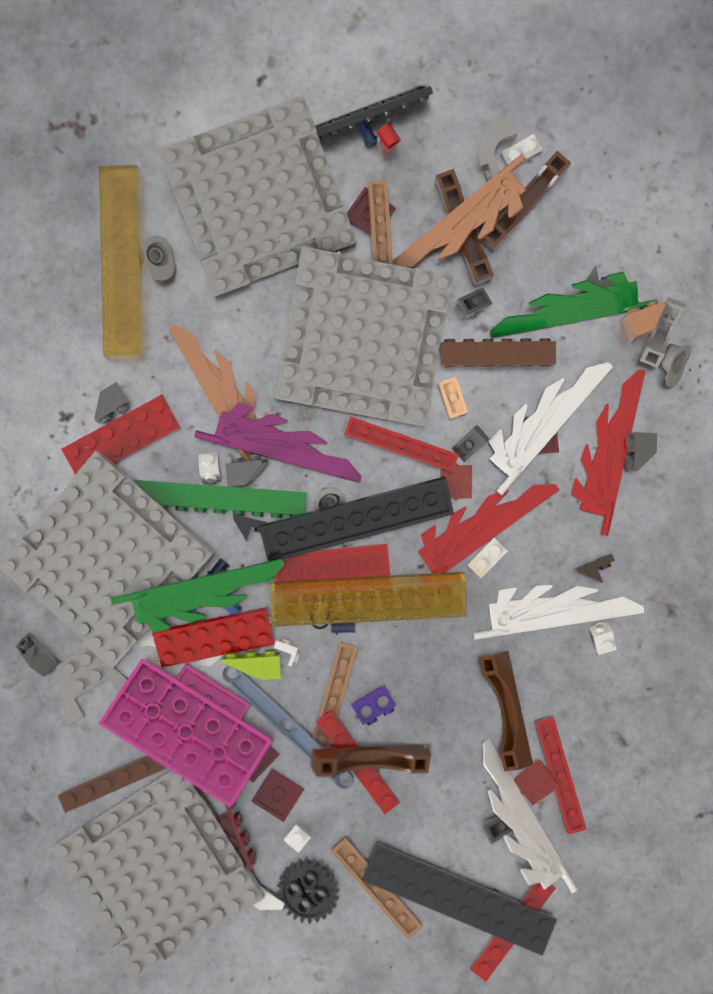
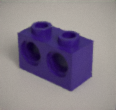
[351,685,396,726]

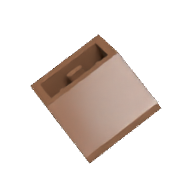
[622,301,665,342]

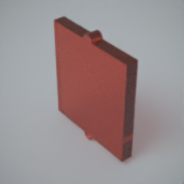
[440,463,472,501]
[514,760,560,806]

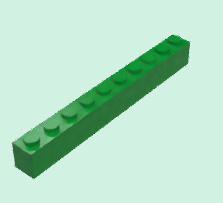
[134,480,308,518]

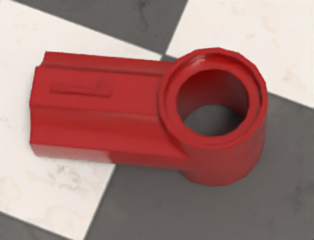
[376,123,401,153]

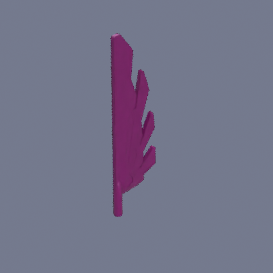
[194,403,362,483]

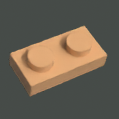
[438,377,468,419]

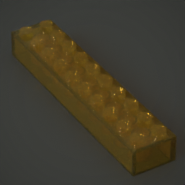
[99,165,145,359]
[270,572,467,627]

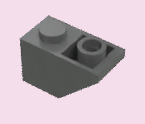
[94,382,131,424]
[625,432,657,471]
[225,456,268,487]
[15,632,57,677]

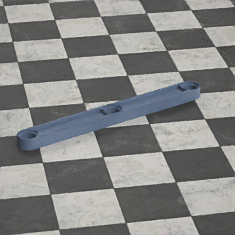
[222,666,354,789]

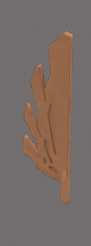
[393,153,526,268]
[169,325,275,461]

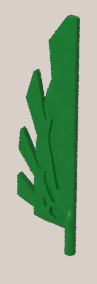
[490,272,658,338]
[111,559,284,633]

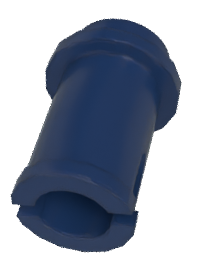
[358,122,378,147]
[206,558,230,576]
[331,620,355,635]

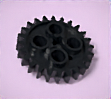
[276,859,340,924]

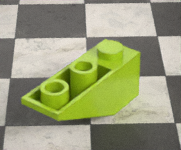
[221,650,281,680]

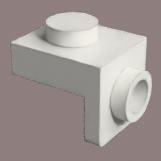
[198,452,221,484]
[589,622,617,655]
[274,638,301,667]

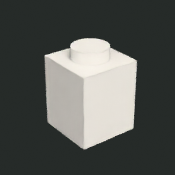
[284,822,312,853]

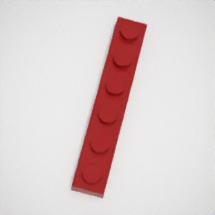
[344,416,459,473]
[316,710,400,814]
[535,716,587,835]
[470,882,556,982]

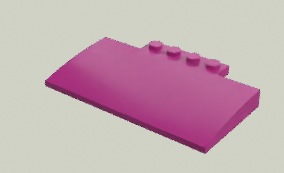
[98,658,273,808]

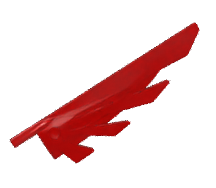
[571,369,645,536]
[417,484,559,590]

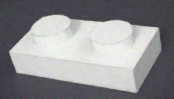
[500,134,543,165]
[467,538,508,579]

